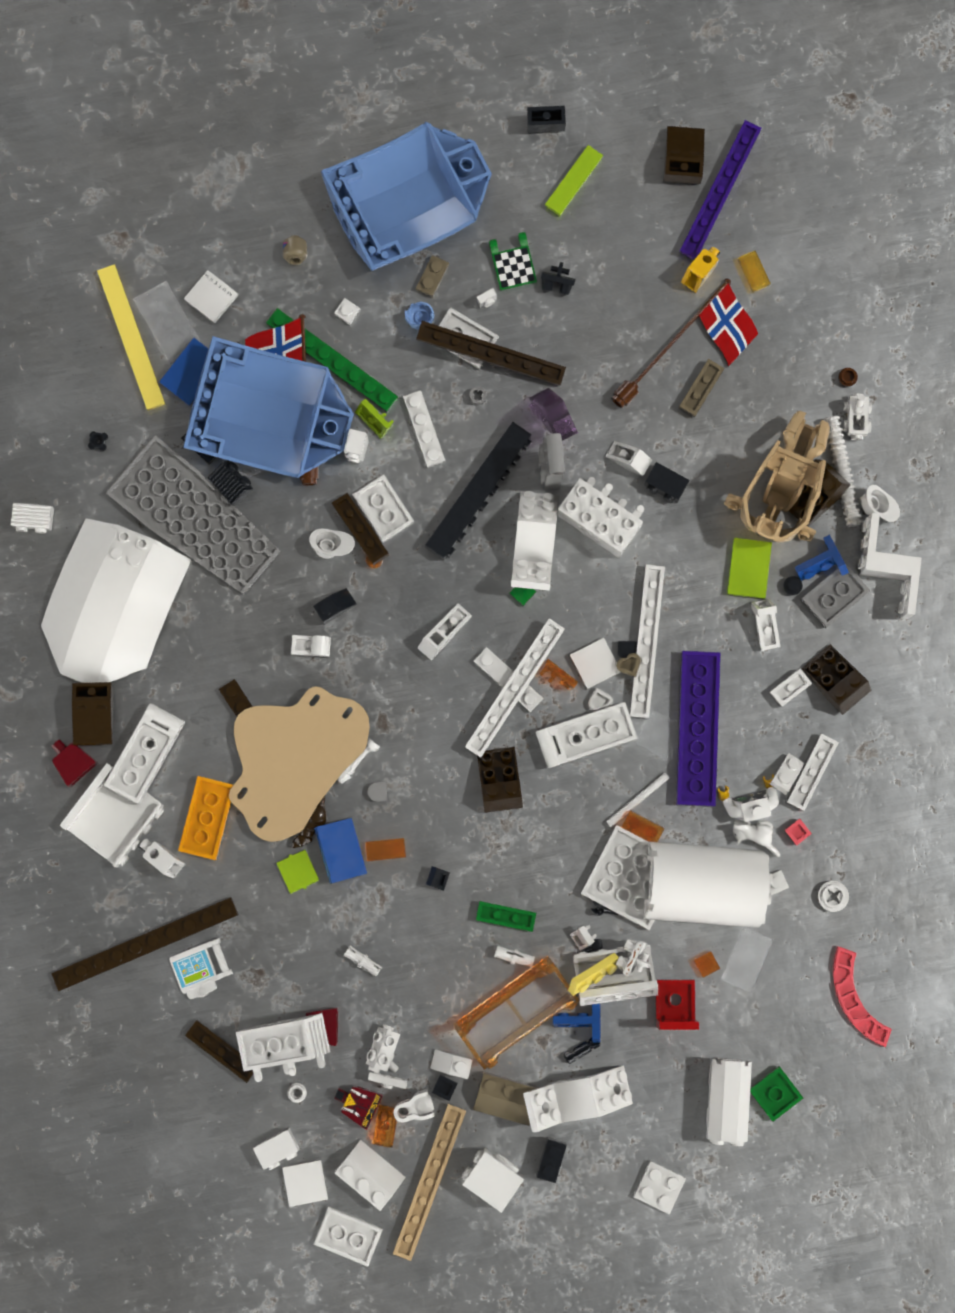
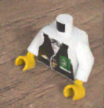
[718,774,779,822]

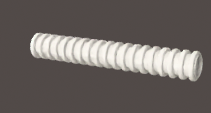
[824,416,863,527]

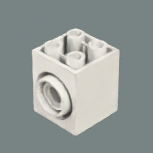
[462,1148,524,1213]

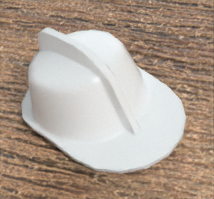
[858,484,900,522]
[309,528,355,559]

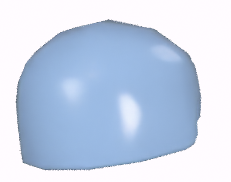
[404,301,435,330]

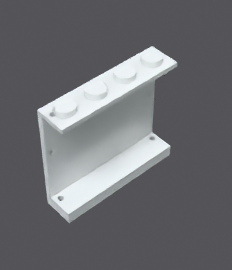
[59,763,165,867]

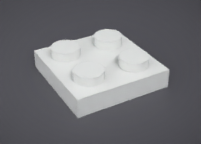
[634,1161,686,1214]

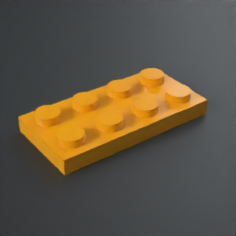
[178,776,233,860]

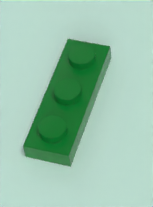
[476,901,537,932]

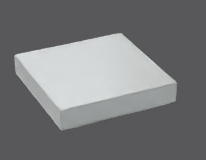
[570,638,620,689]
[282,1160,328,1207]

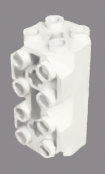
[706,1058,752,1146]

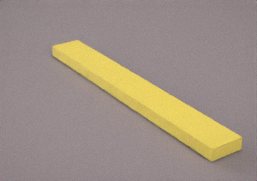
[97,264,165,411]

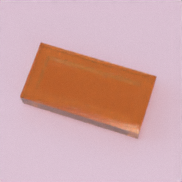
[366,838,406,861]

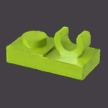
[355,399,394,439]

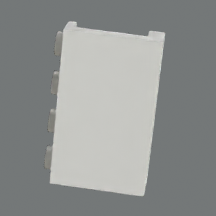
[573,945,658,1006]

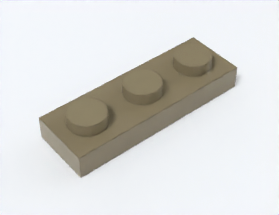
[679,359,725,417]

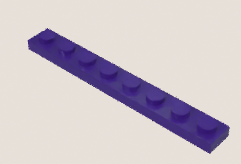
[679,120,762,260]

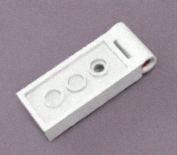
[535,702,638,769]
[104,703,185,805]

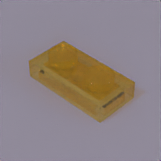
[738,250,771,293]

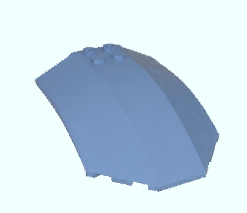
[321,122,492,271]
[183,336,354,478]

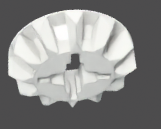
[818,881,849,912]

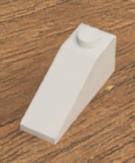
[418,604,472,661]

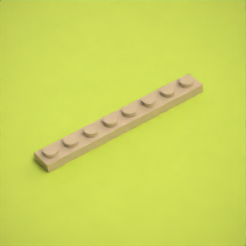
[393,1103,466,1261]

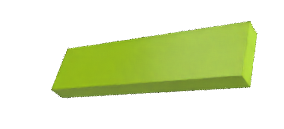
[545,145,603,216]

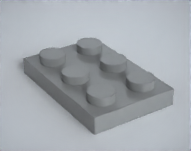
[801,562,870,628]

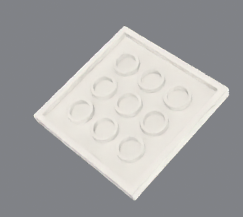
[580,825,655,930]

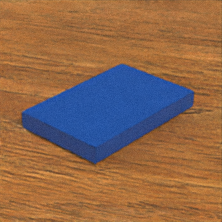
[159,338,208,406]
[314,818,367,884]

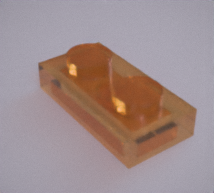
[621,810,665,842]
[372,1104,397,1148]

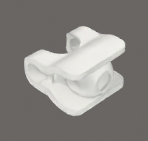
[393,1089,435,1122]

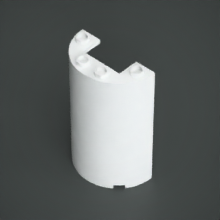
[643,841,773,928]

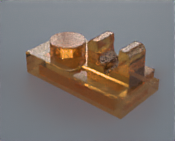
[540,659,578,690]

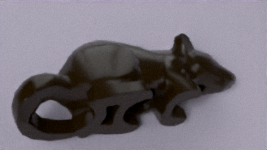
[292,796,327,848]

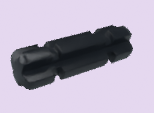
[564,1038,601,1064]

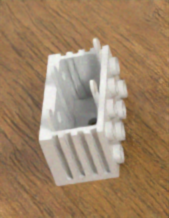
[557,477,644,558]
[236,1013,330,1082]

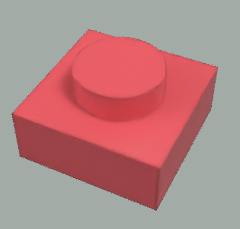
[784,818,812,846]

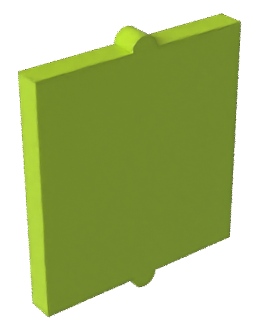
[276,850,319,894]

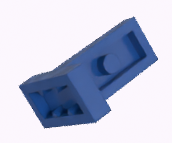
[795,535,849,581]
[553,1003,601,1043]

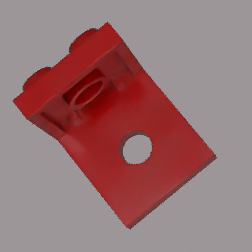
[656,980,699,1030]

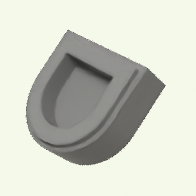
[368,782,387,802]

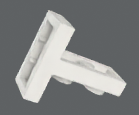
[750,599,781,651]

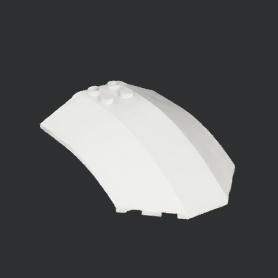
[41,518,191,683]

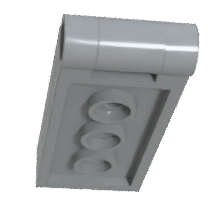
[538,433,565,490]

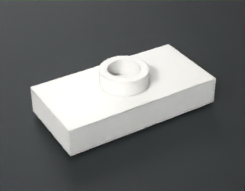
[368,1071,408,1089]

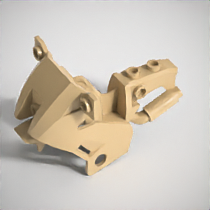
[723,411,830,543]

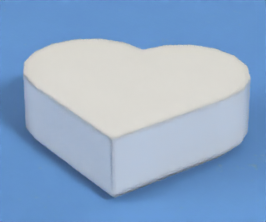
[588,688,613,712]

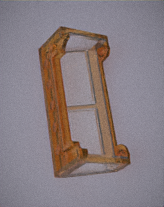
[453,956,580,1070]

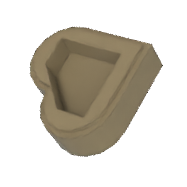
[616,653,641,677]

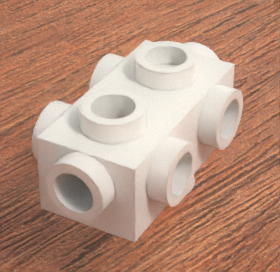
[843,393,872,441]
[366,1024,400,1073]

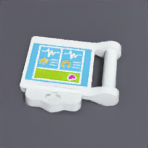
[169,938,233,999]

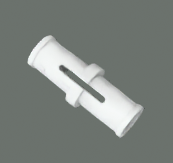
[343,945,382,977]
[494,945,535,968]

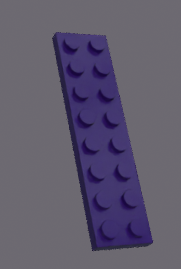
[676,651,721,806]

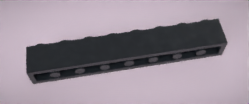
[425,422,532,560]

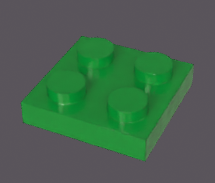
[750,1066,803,1122]

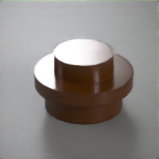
[838,368,858,387]

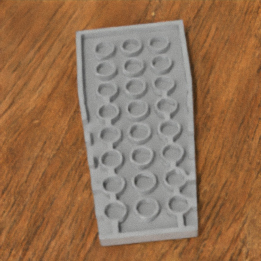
[106,435,280,594]

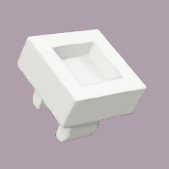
[570,925,597,951]

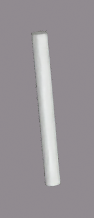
[606,773,669,827]

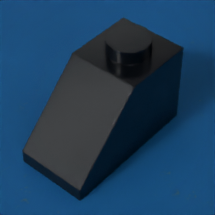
[313,588,357,624]

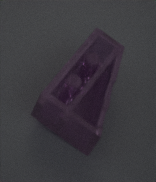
[529,388,578,441]

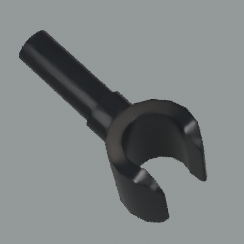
[591,901,618,916]
[577,939,603,954]

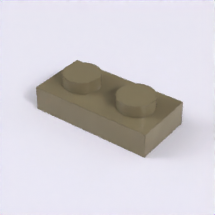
[416,255,449,298]

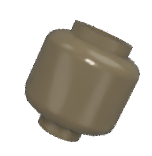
[283,235,307,265]

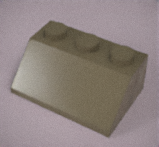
[473,1072,539,1126]

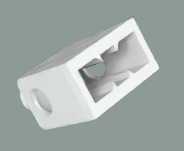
[139,839,186,879]

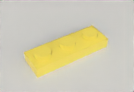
[568,953,619,996]

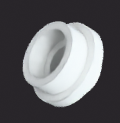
[287,1083,307,1103]

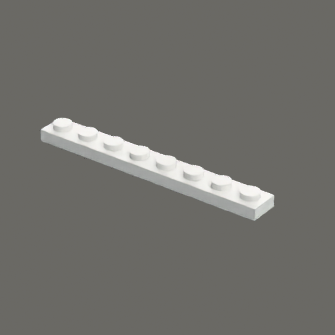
[630,565,665,719]
[465,618,565,758]

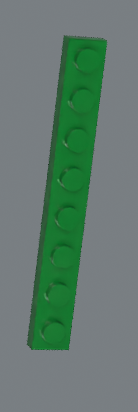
[266,308,398,412]

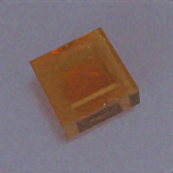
[693,951,720,978]

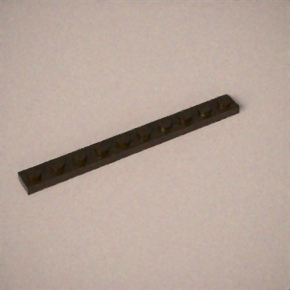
[51,897,239,991]

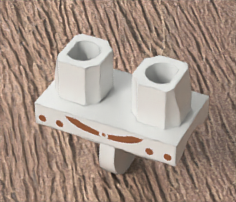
[616,939,651,976]

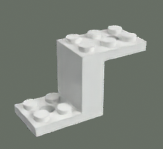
[511,491,558,591]
[857,513,922,619]
[523,1065,633,1132]

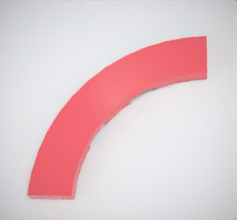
[833,946,892,1047]

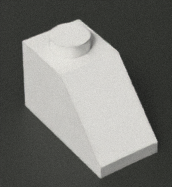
[605,441,652,476]
[430,1049,473,1079]

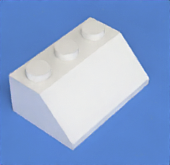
[335,1140,406,1211]

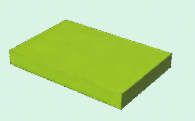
[727,538,772,599]

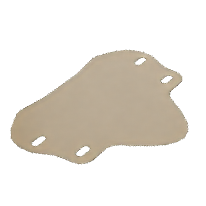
[229,686,370,842]

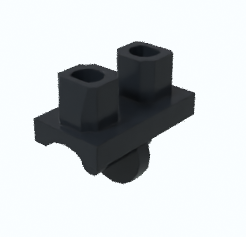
[541,262,576,295]

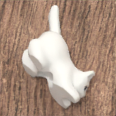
[733,820,780,858]

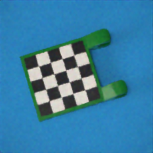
[489,232,537,291]

